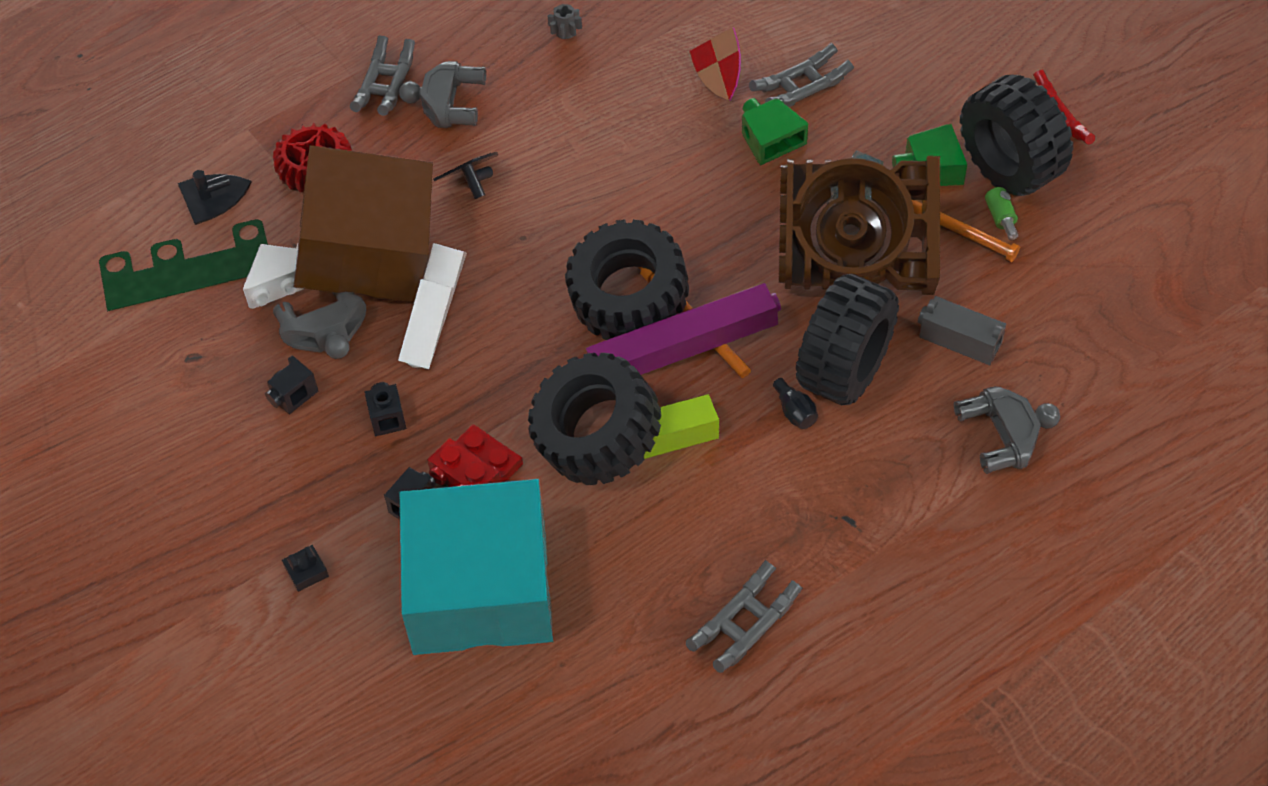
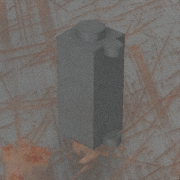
[917,296,1006,365]

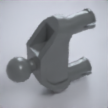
[399,61,487,128]
[273,292,366,359]
[953,386,1061,474]

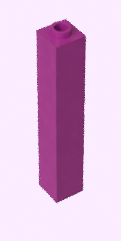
[586,283,781,375]

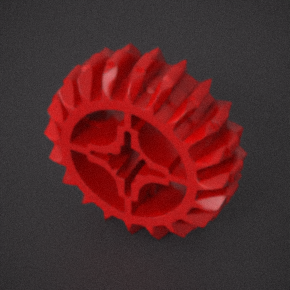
[273,123,352,193]

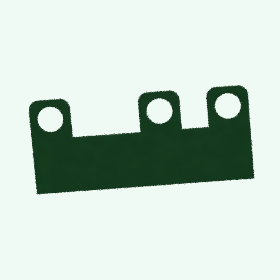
[99,219,268,311]

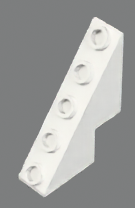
[398,243,467,369]
[243,244,303,309]

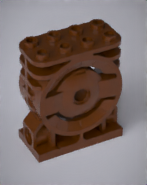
[779,156,940,295]

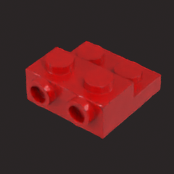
[427,424,523,487]

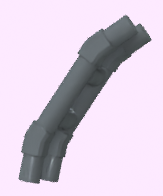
[350,35,415,116]
[749,43,855,107]
[686,560,803,673]

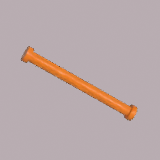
[912,200,1020,262]

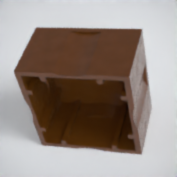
[293,145,433,302]

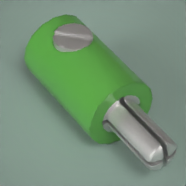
[985,187,1018,240]

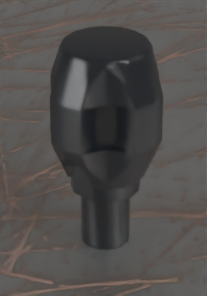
[773,378,818,429]

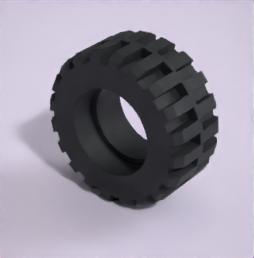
[959,74,1074,196]
[565,219,689,340]
[796,274,899,405]
[528,353,662,485]

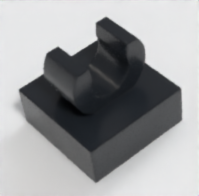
[282,544,329,592]

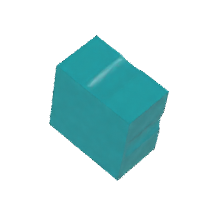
[400,479,553,655]

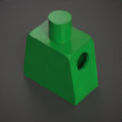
[742,98,809,166]
[892,124,967,186]

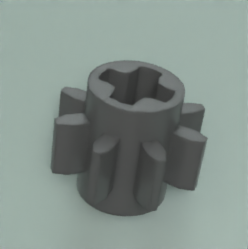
[547,4,582,39]

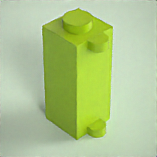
[643,394,719,459]

